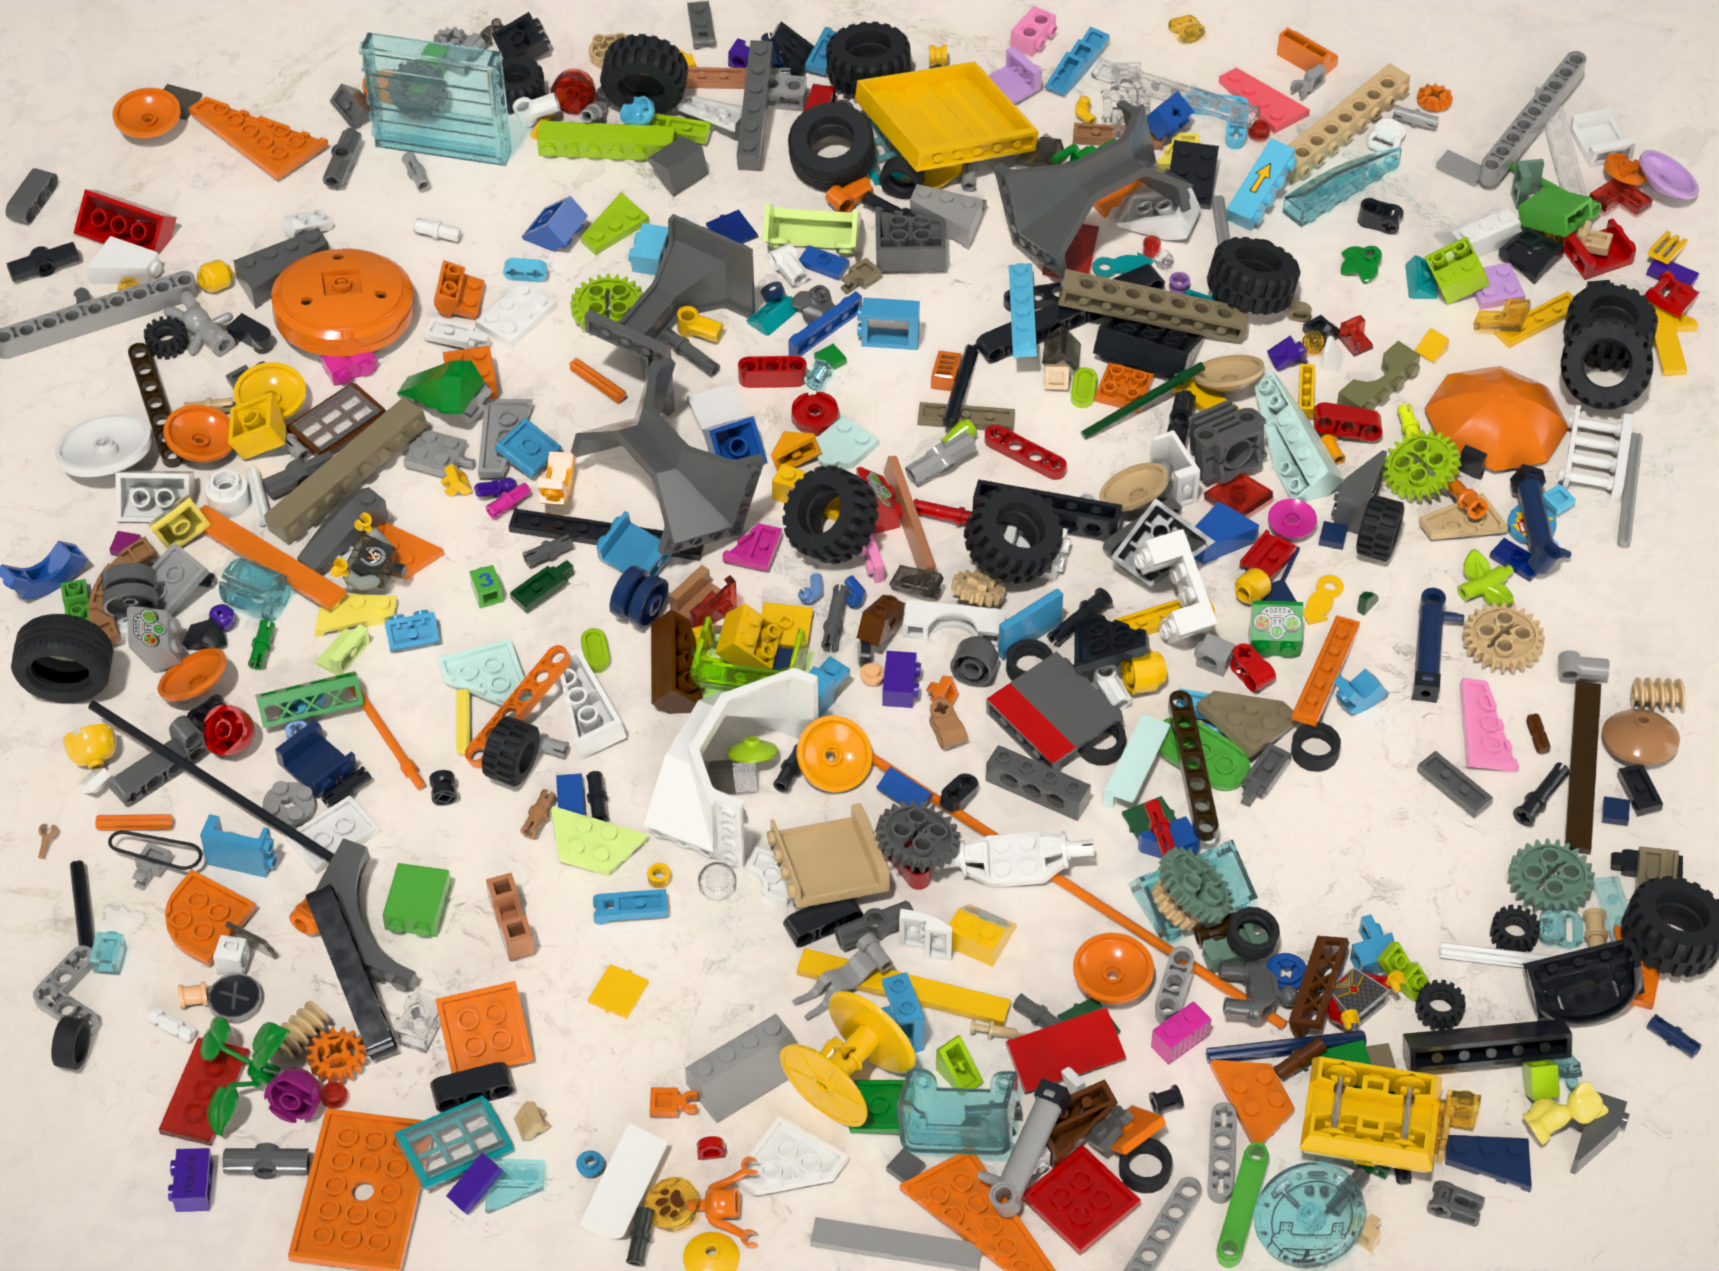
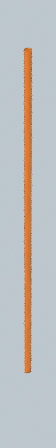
[871,752,1288,1030]

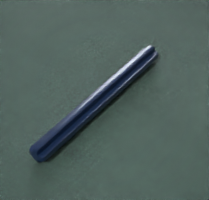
[1205,1030,1367,1064]

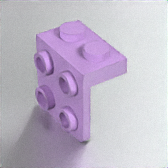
[988,46,1042,104]

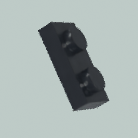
[1617,764,1663,815]

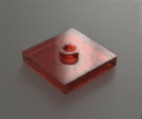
[1204,473,1273,516]

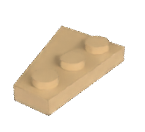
[1419,493,1508,540]

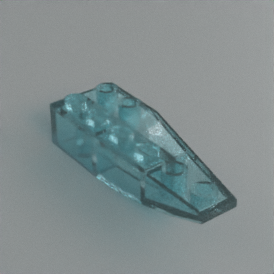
[1282,147,1402,228]

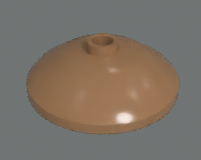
[1602,709,1680,765]

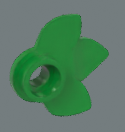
[1341,246,1382,284]

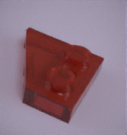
[689,575,737,629]

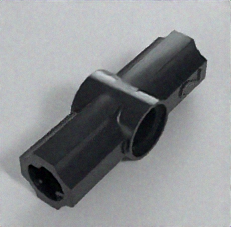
[6,242,80,282]
[1167,390,1196,447]

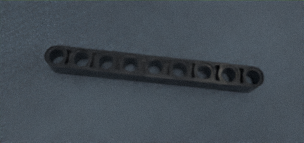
[975,264,1165,363]

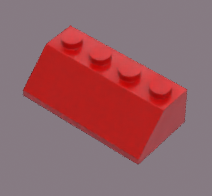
[73,189,177,254]

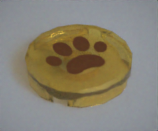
[644,1177,701,1232]

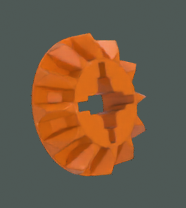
[1417,83,1453,112]

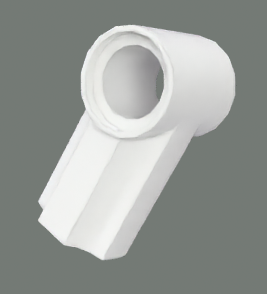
[513,93,561,127]
[768,243,809,287]
[1092,665,1132,711]

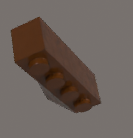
[651,609,705,714]

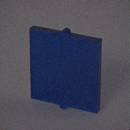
[706,209,758,244]

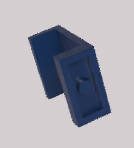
[275,719,358,799]

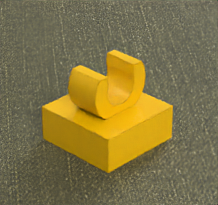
[440,464,473,497]

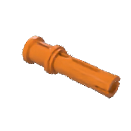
[1447,475,1488,519]

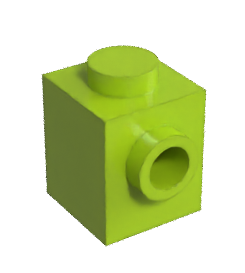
[1523,1060,1560,1101]

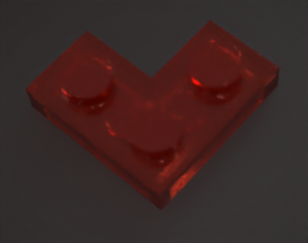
[1589,178,1654,215]

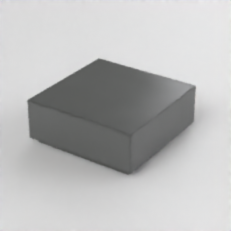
[886,1148,925,1183]

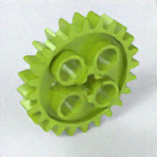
[570,273,644,330]
[1383,430,1461,501]

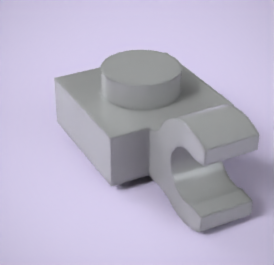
[1290,63,1326,98]
[458,381,492,424]
[132,842,172,890]

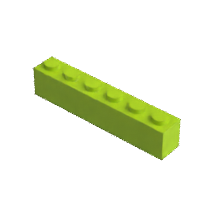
[537,121,675,161]

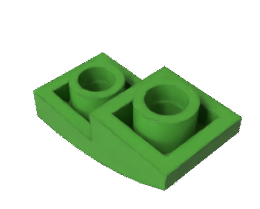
[61,579,89,620]

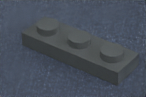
[1417,750,1493,818]

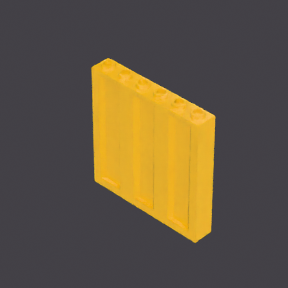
[855,61,1039,172]

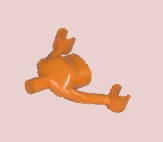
[687,1156,758,1248]

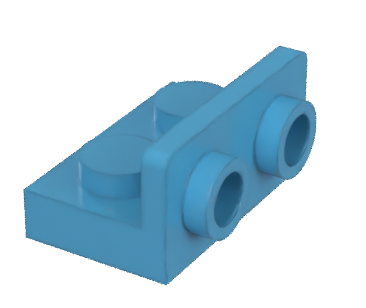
[384,610,440,652]

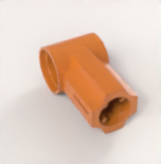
[825,177,873,213]

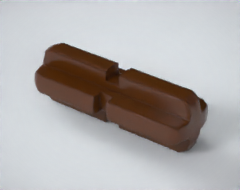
[1526,713,1551,754]

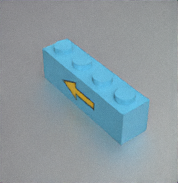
[1226,139,1297,231]

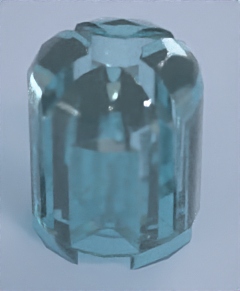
[219,558,291,622]

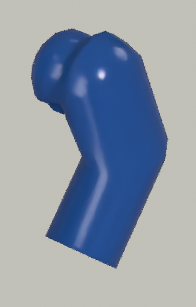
[844,575,866,608]

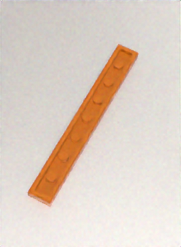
[200,505,346,610]

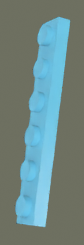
[1009,263,1037,358]

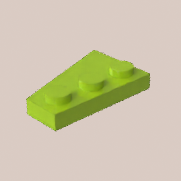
[581,192,650,255]

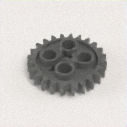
[875,800,961,873]

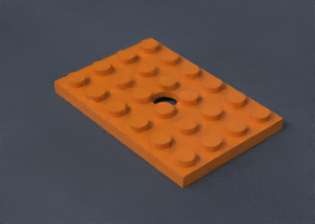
[288,1108,433,1271]

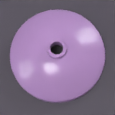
[1639,150,1699,200]

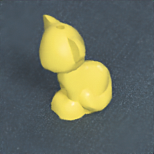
[1522,1082,1608,1145]

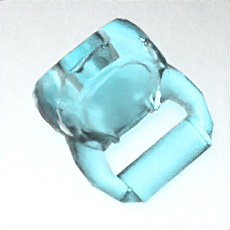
[1539,910,1583,949]

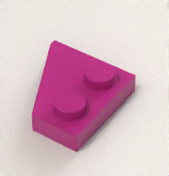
[722,523,782,571]

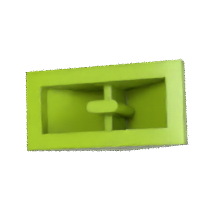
[936,1035,984,1097]

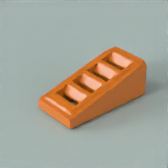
[931,350,962,391]

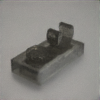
[889,565,944,599]

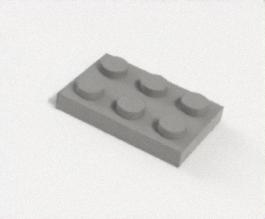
[152,542,210,615]

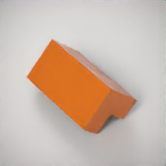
[1277,27,1338,76]

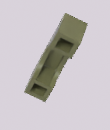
[1337,341,1421,410]

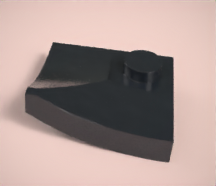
[1498,227,1565,284]

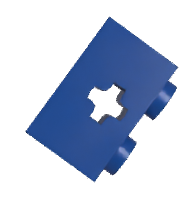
[1147,91,1195,140]

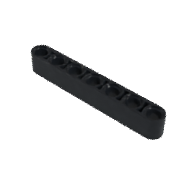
[306,884,398,1061]

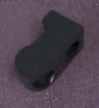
[227,313,273,354]

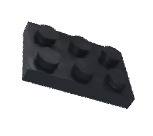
[1170,140,1219,210]

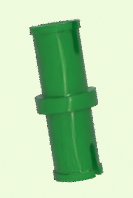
[248,619,275,670]

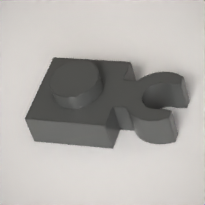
[1085,1105,1134,1153]

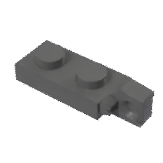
[1241,743,1292,807]

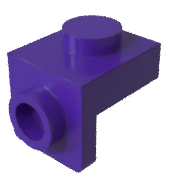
[1267,335,1308,372]

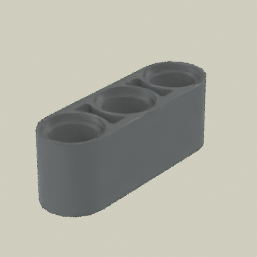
[5,168,58,224]

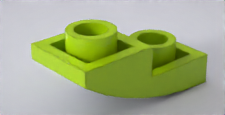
[1377,941,1430,1001]

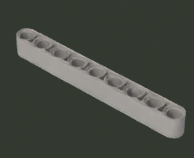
[1479,51,1587,186]
[0,271,198,359]

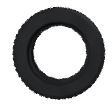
[11,614,113,703]

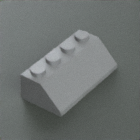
[685,1014,797,1123]

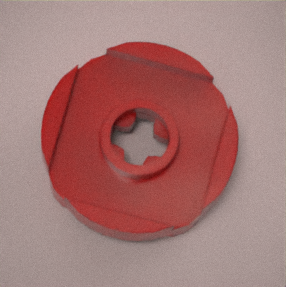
[791,391,839,436]

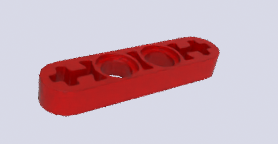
[984,425,1067,480]

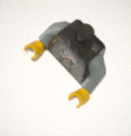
[331,513,407,590]

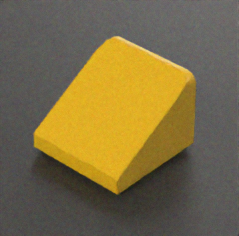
[1415,328,1449,364]

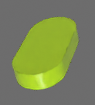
[1071,367,1097,408]
[581,628,610,673]

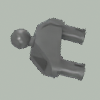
[1218,961,1298,1022]

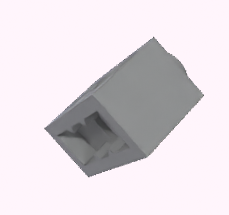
[768,74,807,111]

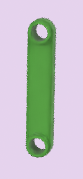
[1216,1142,1269,1268]

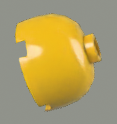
[62,724,116,770]

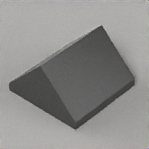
[647,136,708,196]

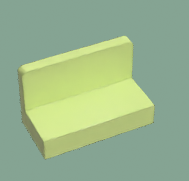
[316,624,370,675]

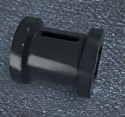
[1149,1084,1184,1115]

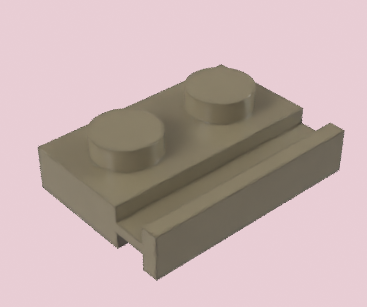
[1635,846,1679,889]

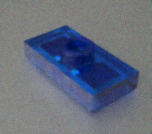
[1489,538,1539,582]

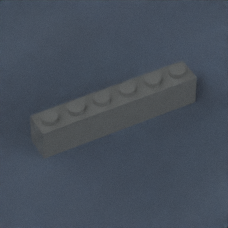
[736,40,774,171]

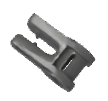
[1427,1180,1485,1227]

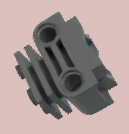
[1189,399,1267,485]

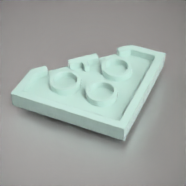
[437,638,531,706]

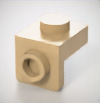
[1577,220,1613,256]

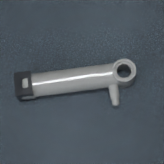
[977,1078,1072,1218]

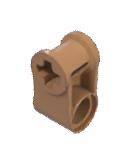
[929,699,968,750]

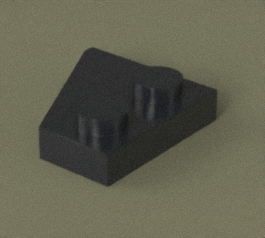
[769,21,814,76]

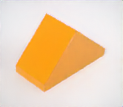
[770,431,822,471]

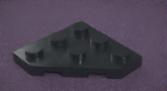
[1074,614,1150,674]

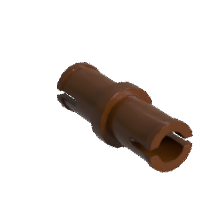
[1273,1036,1327,1082]

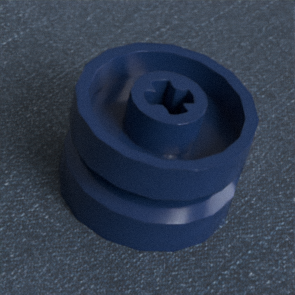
[609,565,669,629]

